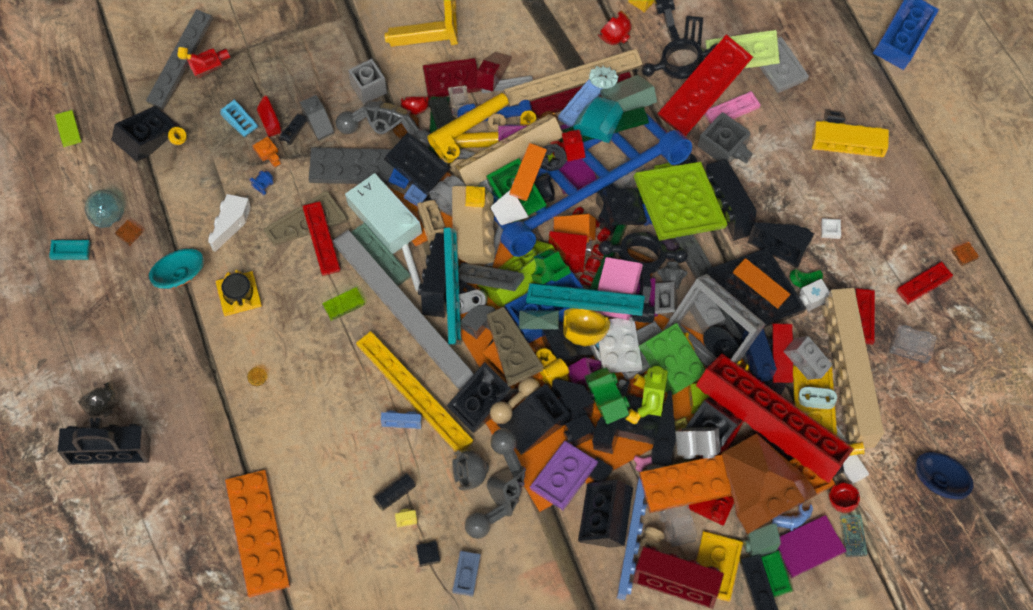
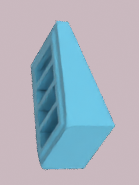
[220,99,258,137]

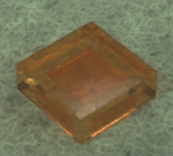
[115,220,143,246]
[952,242,979,267]

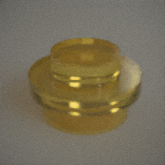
[247,367,267,387]

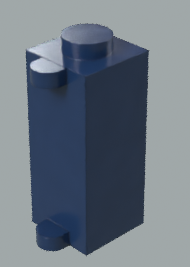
[740,329,777,382]

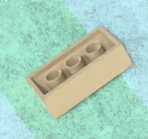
[452,186,495,266]

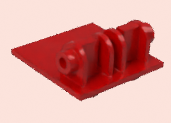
[686,496,734,526]

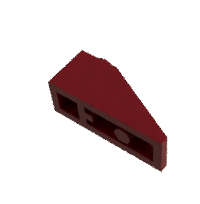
[476,52,512,92]

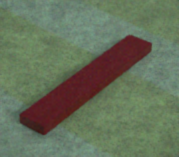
[530,72,631,119]

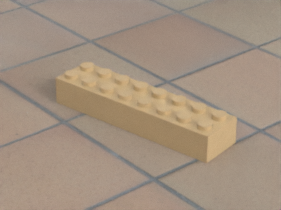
[822,288,884,448]

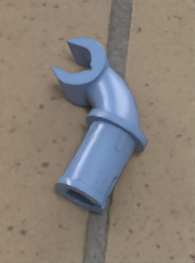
[772,503,813,531]

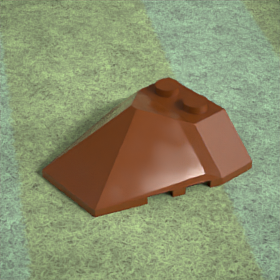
[722,434,817,535]

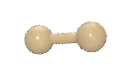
[490,377,540,424]

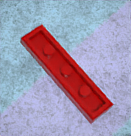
[302,201,340,276]

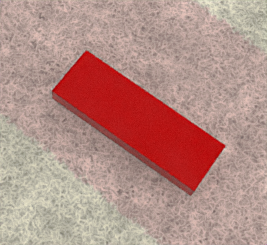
[896,261,954,305]
[855,288,875,345]
[772,324,793,383]

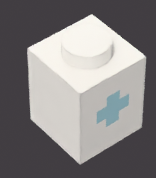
[799,279,830,311]

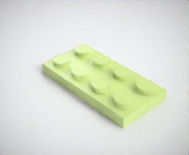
[706,30,780,68]

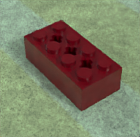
[633,547,724,609]

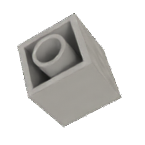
[348,59,387,104]

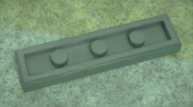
[351,222,410,286]

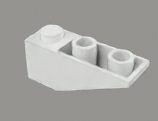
[208,194,251,252]

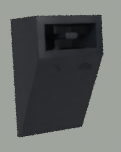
[498,384,570,455]

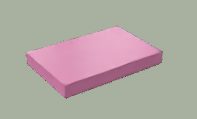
[593,257,643,321]

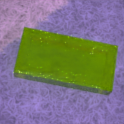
[322,287,365,321]

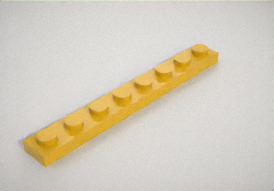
[356,331,473,452]

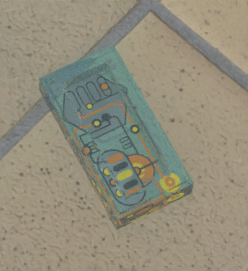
[840,515,868,557]

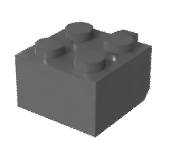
[697,112,753,164]

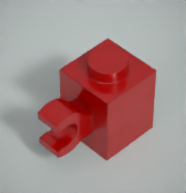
[550,130,586,162]

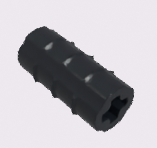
[373,472,416,511]

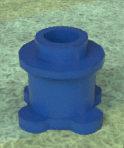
[249,171,274,195]

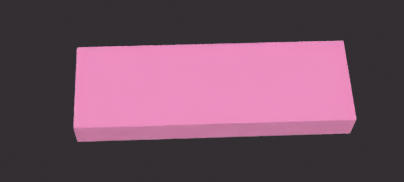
[705,91,760,124]

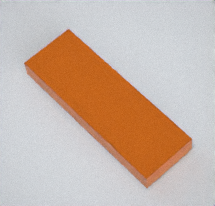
[509,143,547,201]
[733,258,790,309]

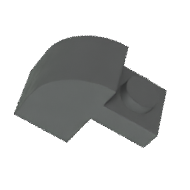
[461,305,495,339]

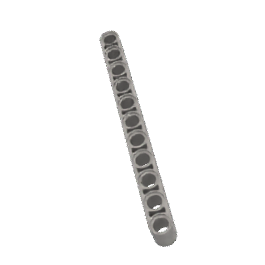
[332,230,474,390]

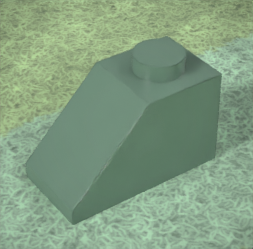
[744,524,781,557]

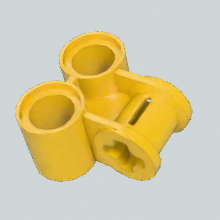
[536,349,569,390]

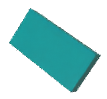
[49,240,91,260]

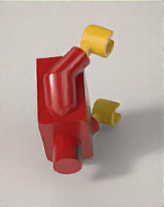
[177,47,231,79]

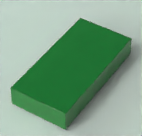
[761,551,794,598]

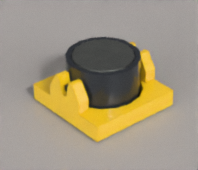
[215,270,262,317]

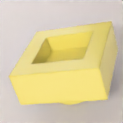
[395,509,417,527]

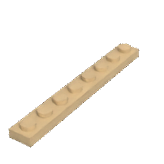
[504,49,643,106]

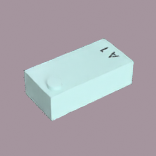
[345,173,422,254]

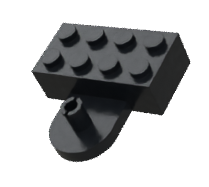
[57,417,150,465]

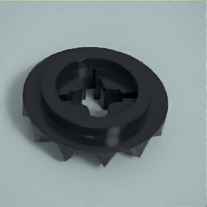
[541,143,566,171]

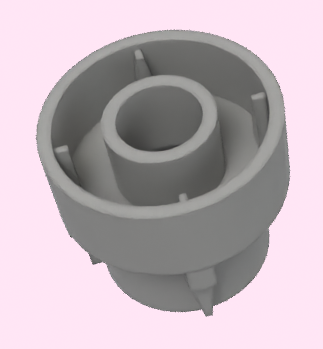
[429,175,466,214]

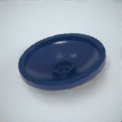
[915,452,974,500]

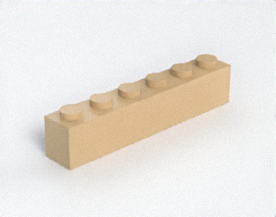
[454,114,562,187]

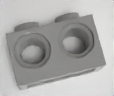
[784,336,833,380]

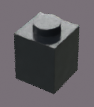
[563,414,595,447]

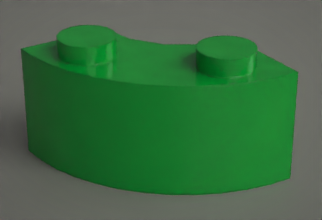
[584,367,630,424]

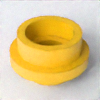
[168,127,186,145]

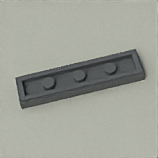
[458,263,524,291]

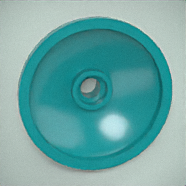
[149,249,204,289]

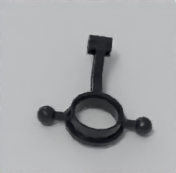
[641,0,718,79]
[598,232,688,323]

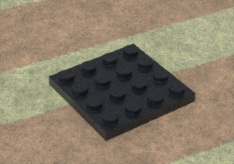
[704,248,807,335]

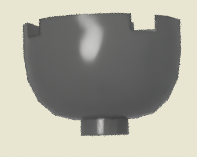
[452,449,489,491]

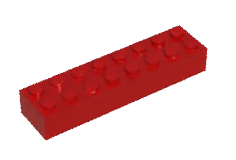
[696,354,854,483]

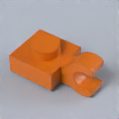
[252,136,281,167]

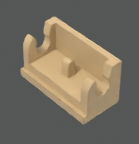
[417,200,445,243]

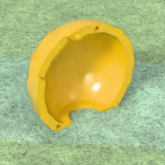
[563,308,610,346]

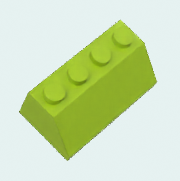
[478,241,555,308]

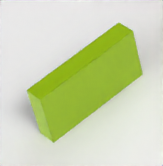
[55,110,82,147]

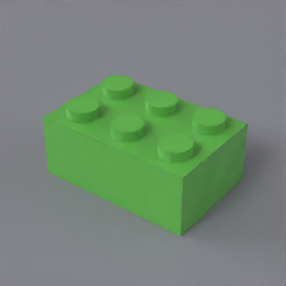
[638,323,706,395]

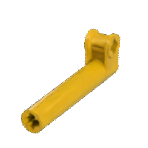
[427,93,509,164]
[453,111,537,148]

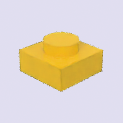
[465,186,485,208]

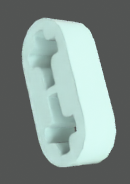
[798,387,837,409]

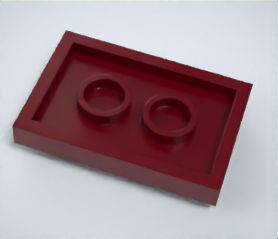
[423,58,481,98]

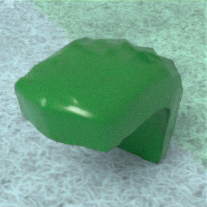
[790,269,823,289]

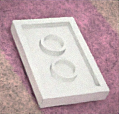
[598,317,642,373]

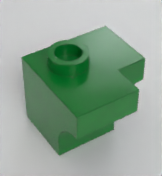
[531,249,571,284]

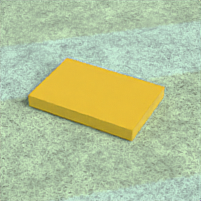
[696,531,743,602]

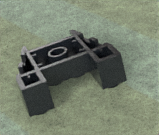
[592,381,676,466]

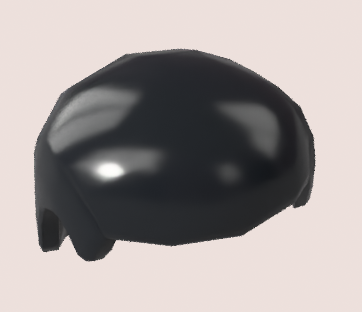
[534,173,555,203]

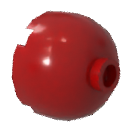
[597,10,632,45]

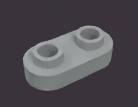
[459,289,488,314]

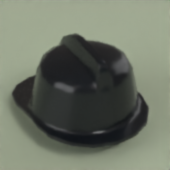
[703,327,742,361]

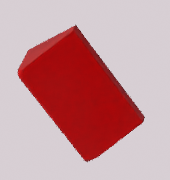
[257,95,281,137]

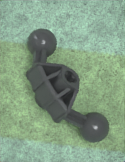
[336,101,431,149]
[465,429,526,539]

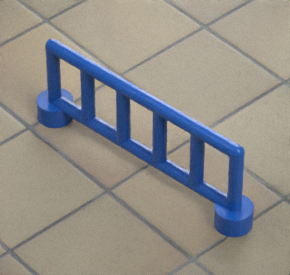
[491,113,692,257]

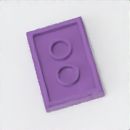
[530,441,598,511]

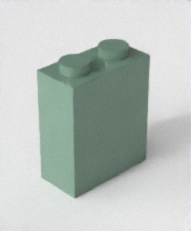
[600,75,657,112]

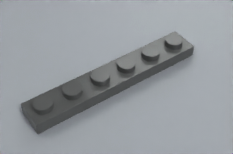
[146,9,213,110]

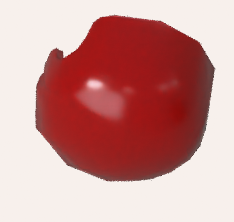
[401,97,429,115]
[829,483,860,513]

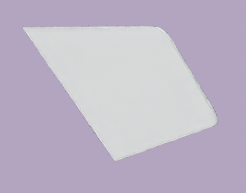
[491,191,528,225]

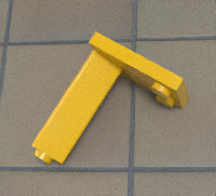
[385,0,458,47]

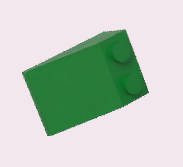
[486,158,547,223]

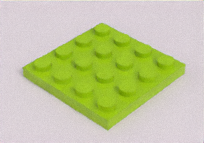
[633,162,728,241]

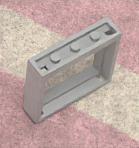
[663,274,766,368]

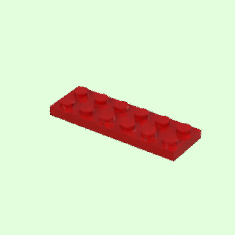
[657,34,753,137]

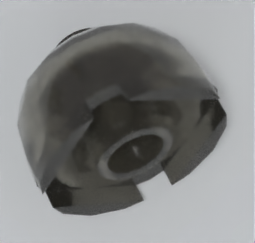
[78,381,120,418]

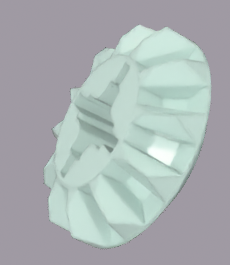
[589,65,618,89]

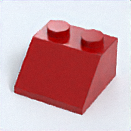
[548,231,587,273]

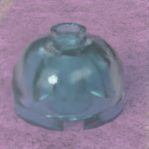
[84,190,124,228]

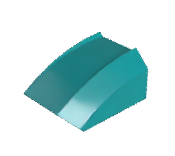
[573,97,623,143]

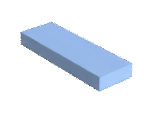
[558,79,603,127]

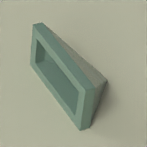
[519,311,559,329]

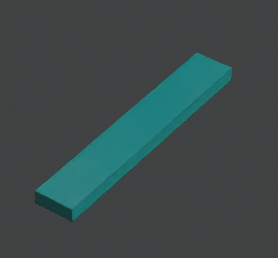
[444,228,461,345]
[526,283,645,316]

